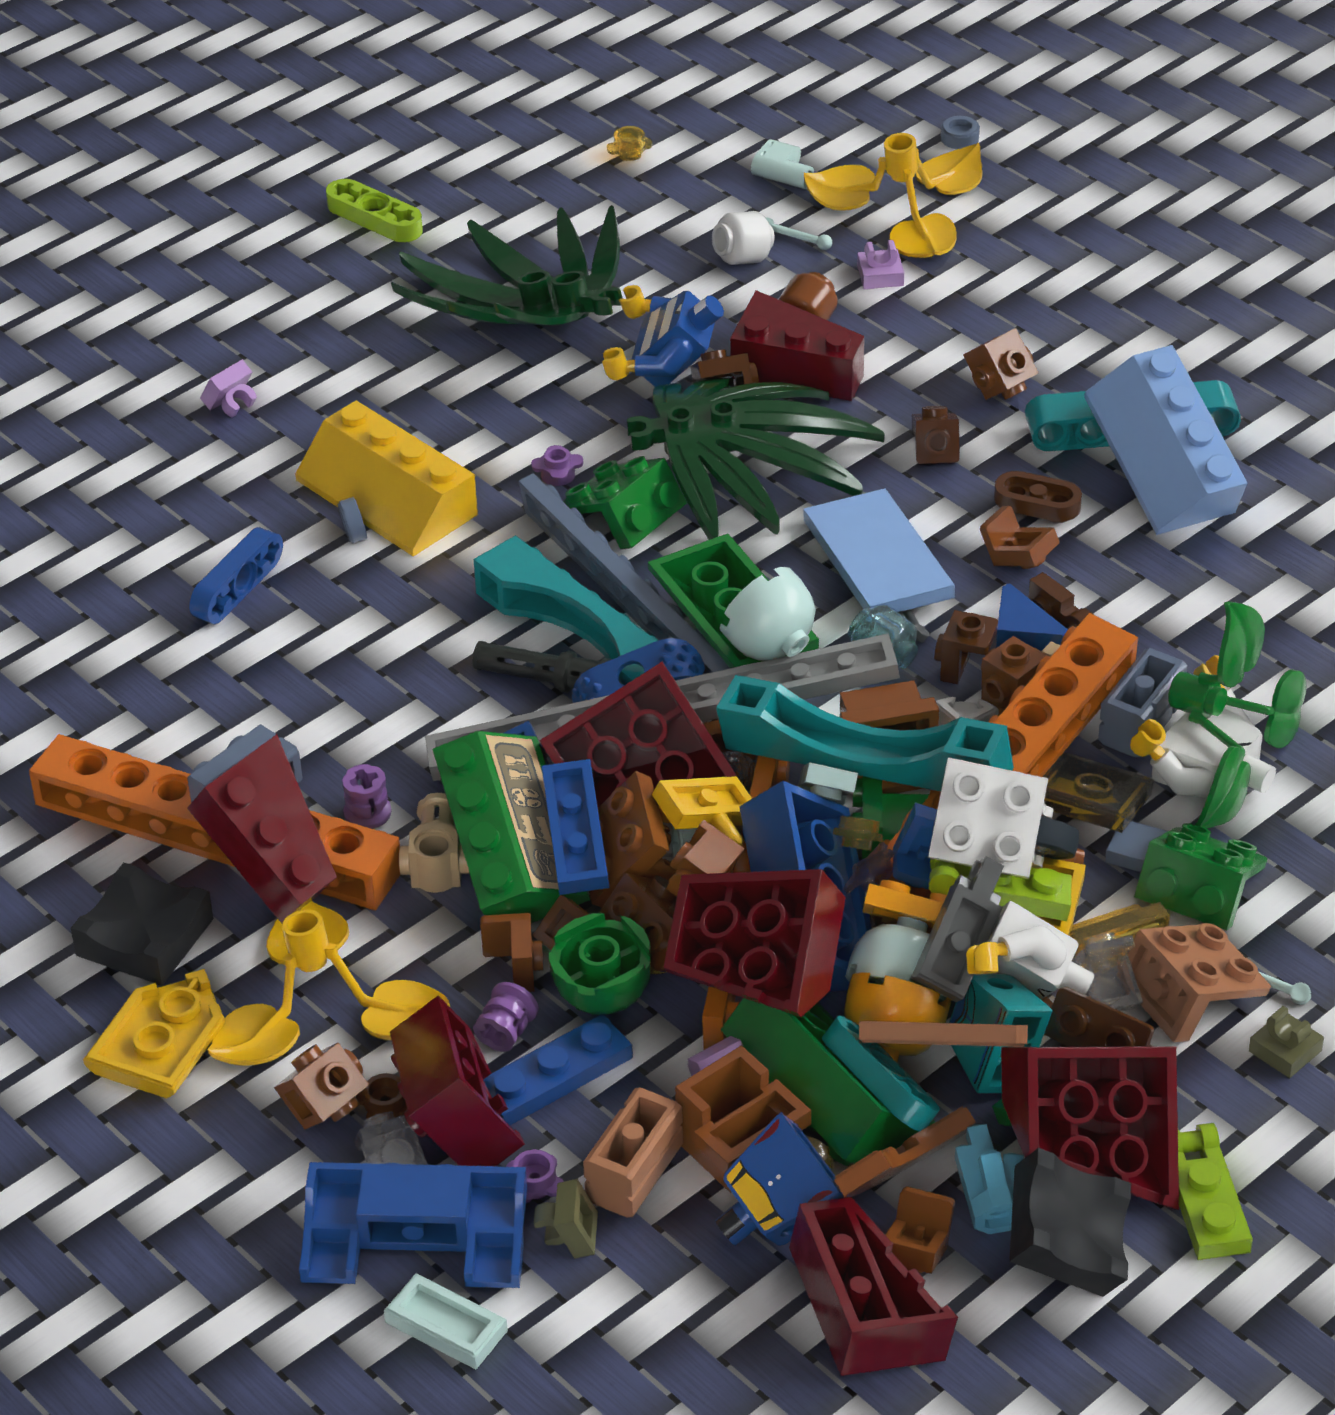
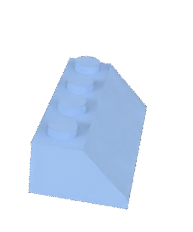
[1084,345,1247,535]

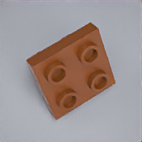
[589,771,676,908]

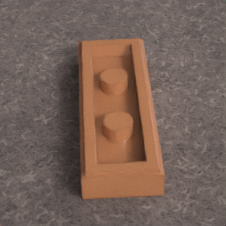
[859,1021,1028,1047]

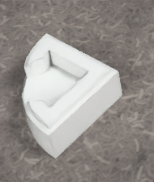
[936,697,999,725]

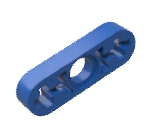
[189,527,283,624]

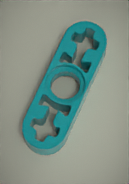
[822,1016,940,1132]

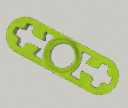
[326,179,423,242]

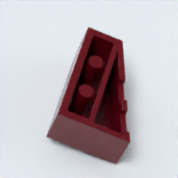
[730,290,864,401]
[187,734,337,923]
[390,995,525,1166]
[789,1197,958,1376]

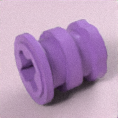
[342,764,392,829]
[473,982,539,1052]

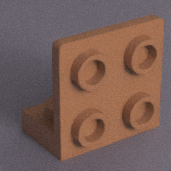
[1115,923,1271,1043]

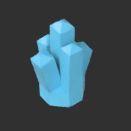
[955,1124,1024,1234]

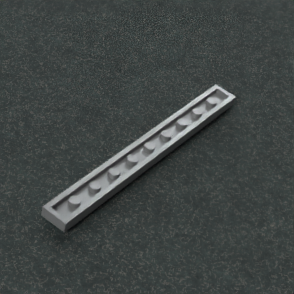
[425,633,900,781]

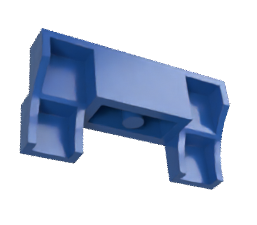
[299,1162,527,1288]

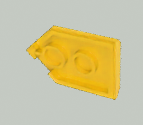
[83,969,225,1099]

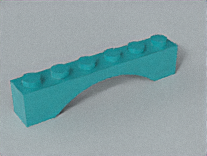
[473,535,658,685]
[716,675,1014,791]

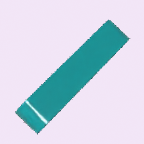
[1024,380,1241,451]

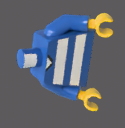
[602,285,724,387]

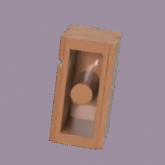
[583,1087,683,1218]

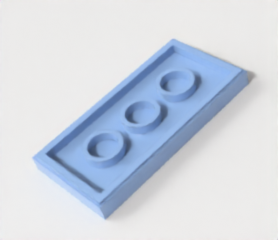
[803,488,955,619]

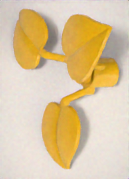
[804,133,983,258]
[207,901,450,1066]

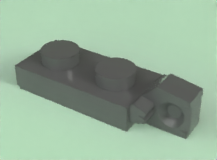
[911,856,1004,1002]

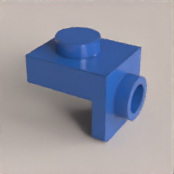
[893,802,937,890]

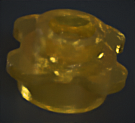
[607,126,652,161]

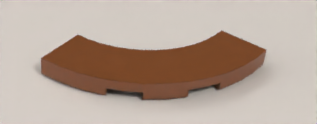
[834,1106,976,1198]

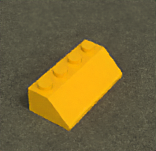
[295,400,478,557]

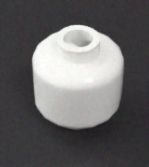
[712,211,775,265]

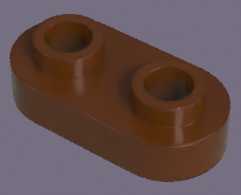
[994,471,1082,523]

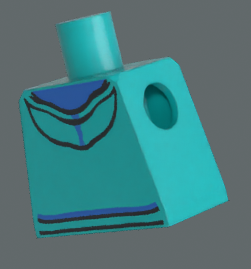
[949,974,1053,1093]

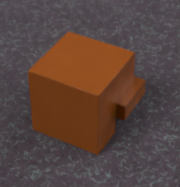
[839,680,939,794]
[675,1045,811,1193]

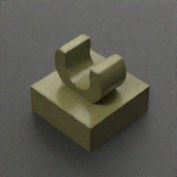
[1249,1006,1324,1079]
[534,1179,598,1259]

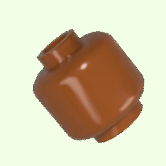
[778,272,838,320]

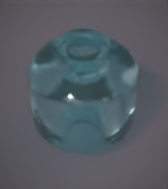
[848,605,918,669]

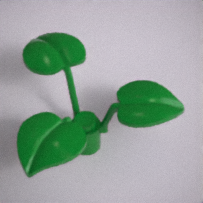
[1168,601,1306,829]

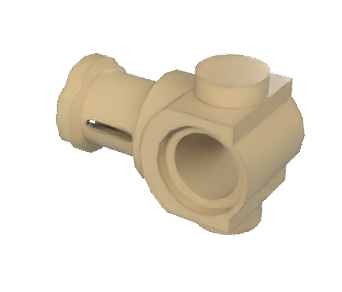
[399,793,470,893]

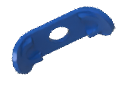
[572,638,705,703]

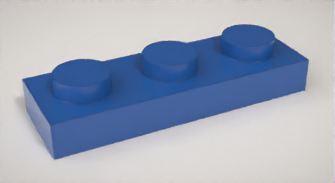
[541,759,609,895]
[484,1015,633,1126]

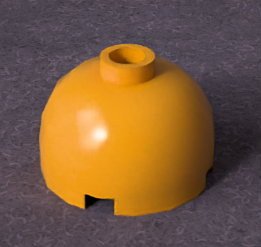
[844,972,951,1062]

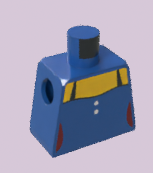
[715,1113,844,1246]

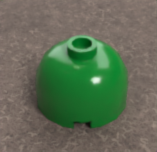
[548,913,652,1015]

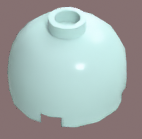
[720,567,816,661]
[845,917,947,1002]

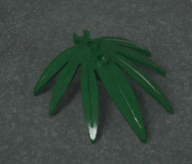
[391,205,622,325]
[627,378,885,540]

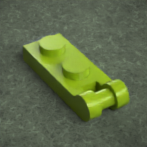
[929,858,1072,921]
[1178,1123,1253,1260]

